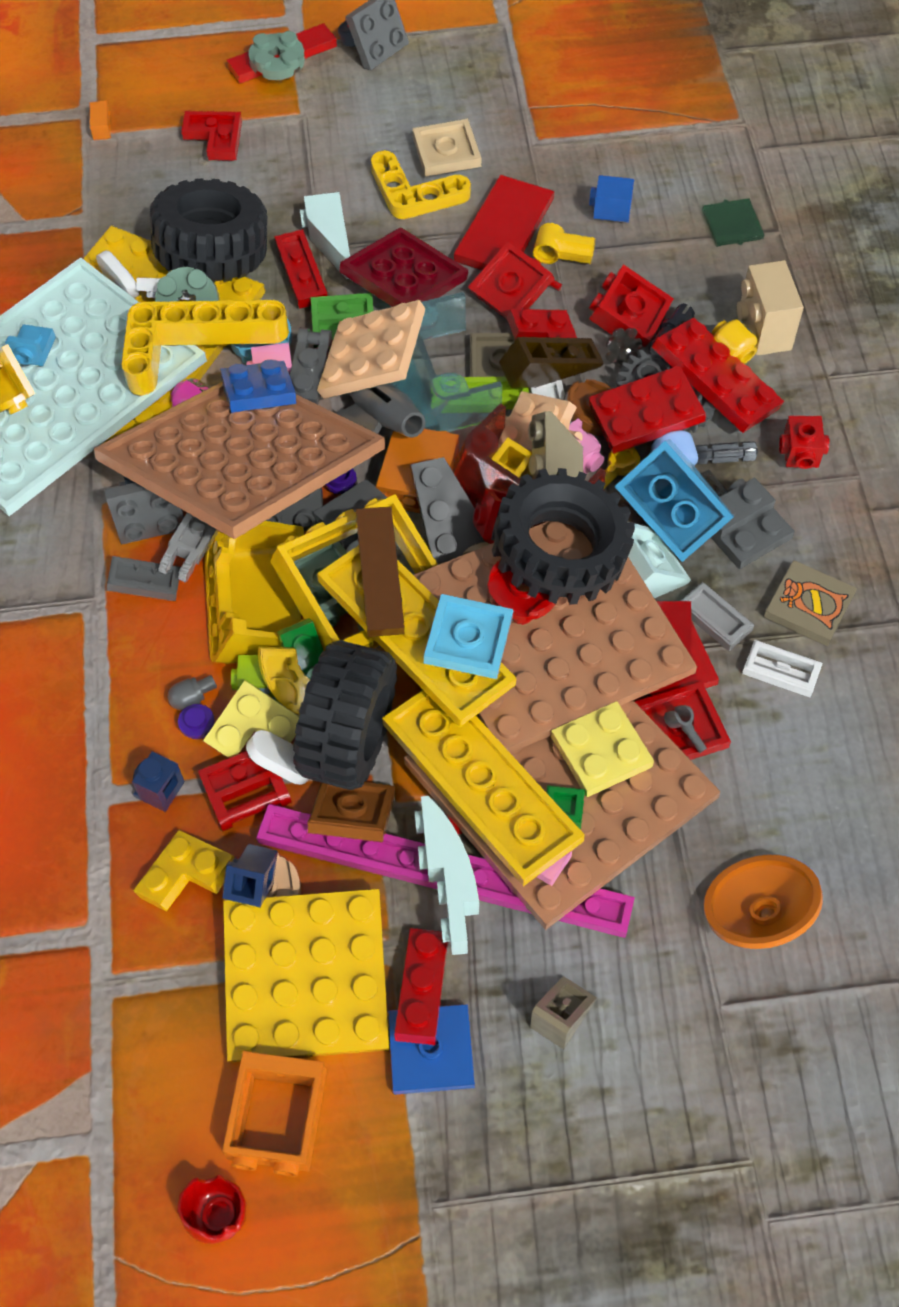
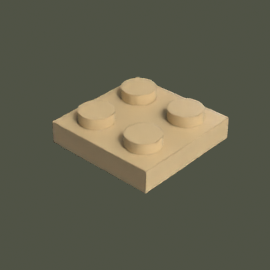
[413,119,481,177]

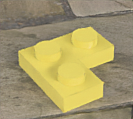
[203,680,299,758]

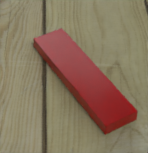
[227,23,337,84]

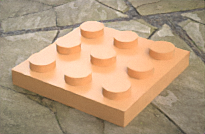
[317,300,425,399]

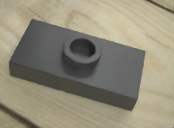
[107,556,181,601]

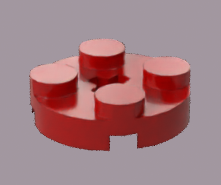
[487,560,556,625]

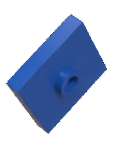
[388,1004,475,1095]

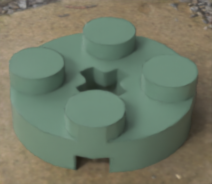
[249,31,305,80]
[155,267,220,302]

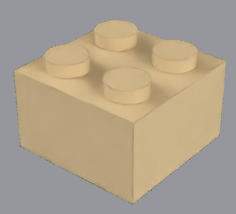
[737,260,804,355]

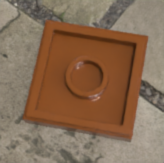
[308,782,395,842]

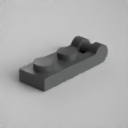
[290,327,332,405]

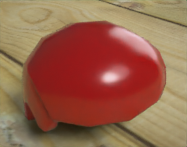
[177,1175,247,1244]

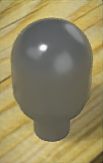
[168,675,217,711]

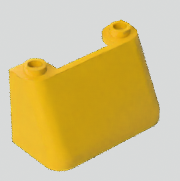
[205,521,304,664]

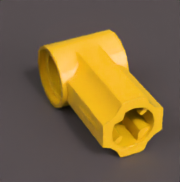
[533,223,596,264]

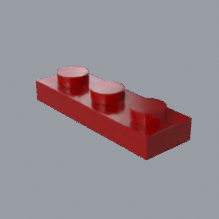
[274,229,328,309]
[395,928,448,1045]

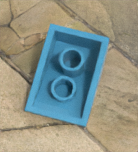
[614,439,734,562]

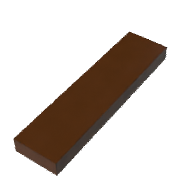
[356,507,405,637]

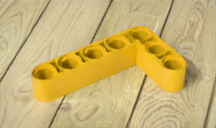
[122,300,289,396]

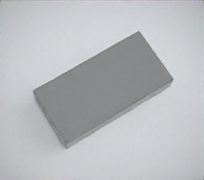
[681,582,754,651]

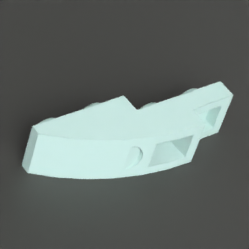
[415,796,479,955]

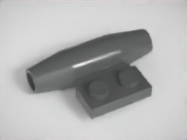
[336,383,426,437]

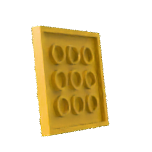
[223,889,390,1063]

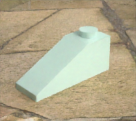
[300,192,350,279]

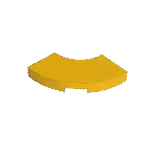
[258,646,310,715]

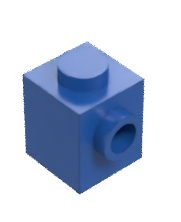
[589,175,634,222]

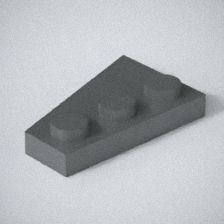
[410,457,485,564]

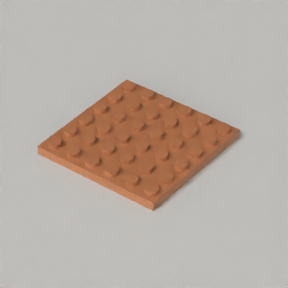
[94,382,385,539]
[414,521,697,753]
[404,700,721,930]

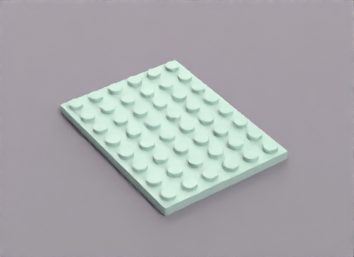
[0,257,207,516]

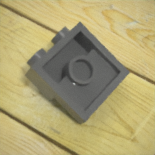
[711,477,795,570]

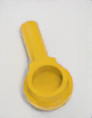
[592,447,640,490]

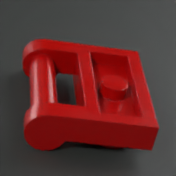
[198,751,292,832]

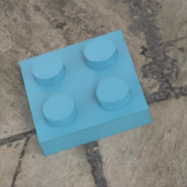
[423,594,514,679]

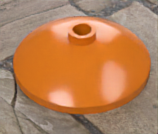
[704,855,823,949]

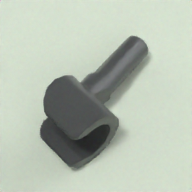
[664,705,707,753]

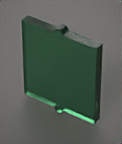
[702,198,764,247]

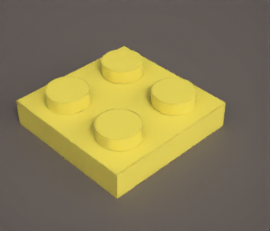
[551,701,654,798]

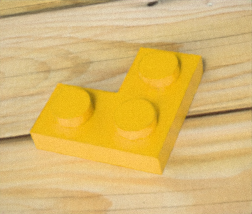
[133,830,235,912]

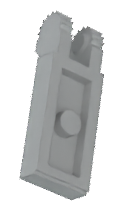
[158,513,216,582]

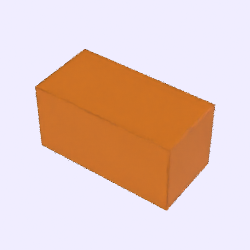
[90,101,111,140]

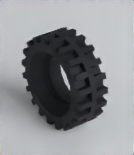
[491,468,635,605]

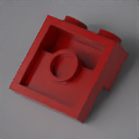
[588,264,674,347]

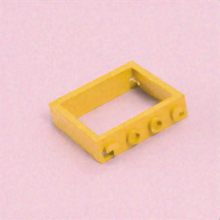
[270,494,438,651]

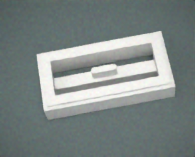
[742,640,823,698]

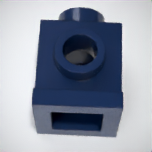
[132,751,185,812]
[223,844,278,907]

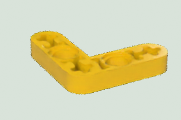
[371,151,471,219]

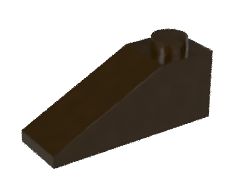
[499,337,604,388]

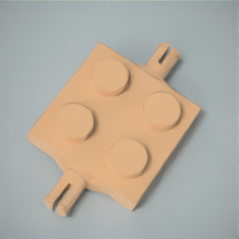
[492,391,583,452]

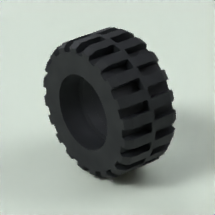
[150,178,268,283]
[293,640,397,790]

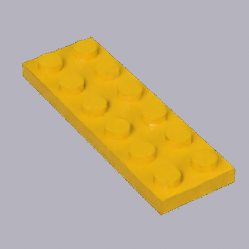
[317,545,517,727]
[382,690,585,886]

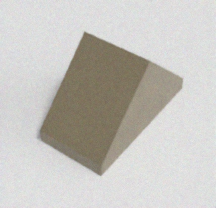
[530,976,597,1050]

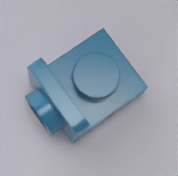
[5,324,56,366]

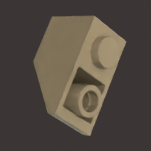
[528,411,583,479]

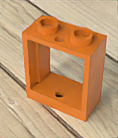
[222,1051,327,1177]

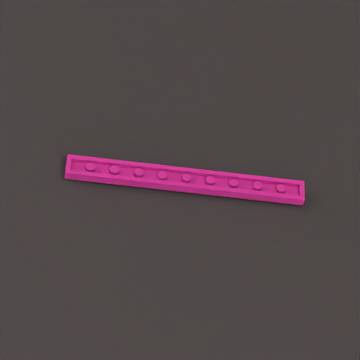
[256,804,635,938]

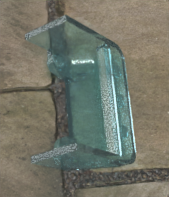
[392,292,502,432]

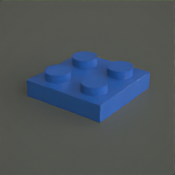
[220,360,296,413]

